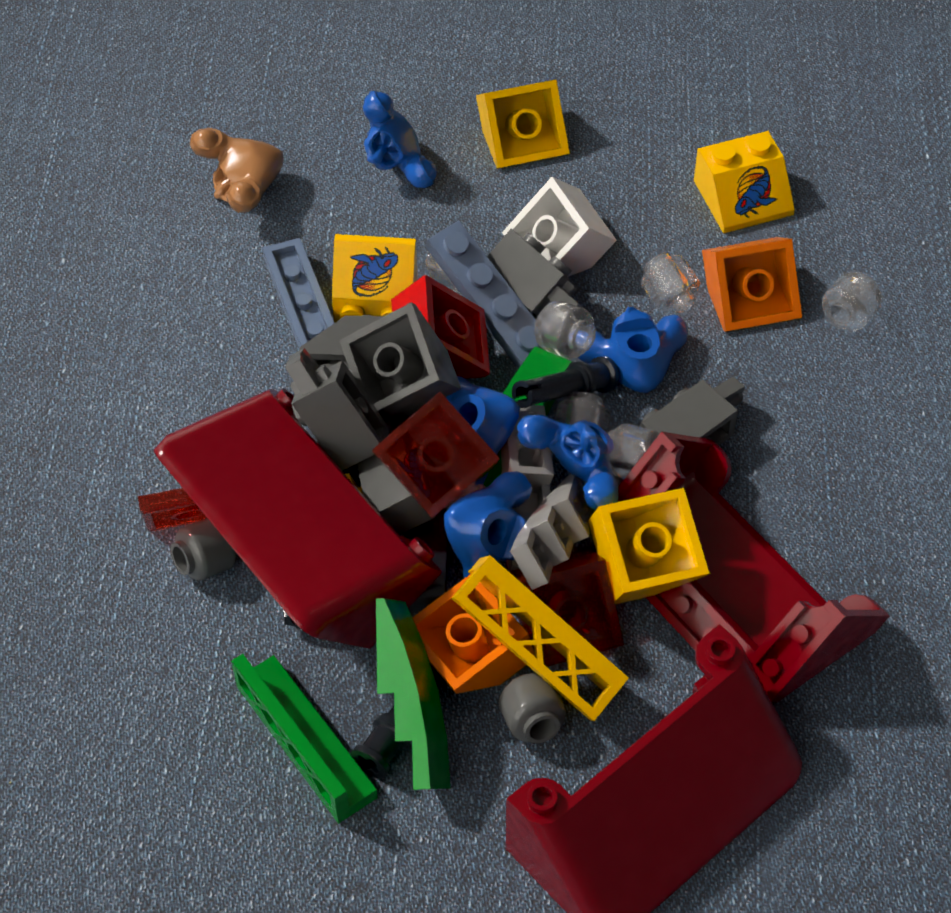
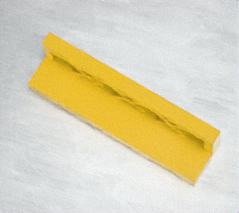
[451,555,629,721]

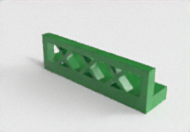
[231,654,378,824]

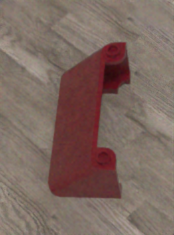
[154,388,442,649]
[618,432,890,705]
[505,624,802,913]

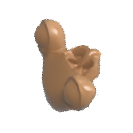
[190,128,284,213]

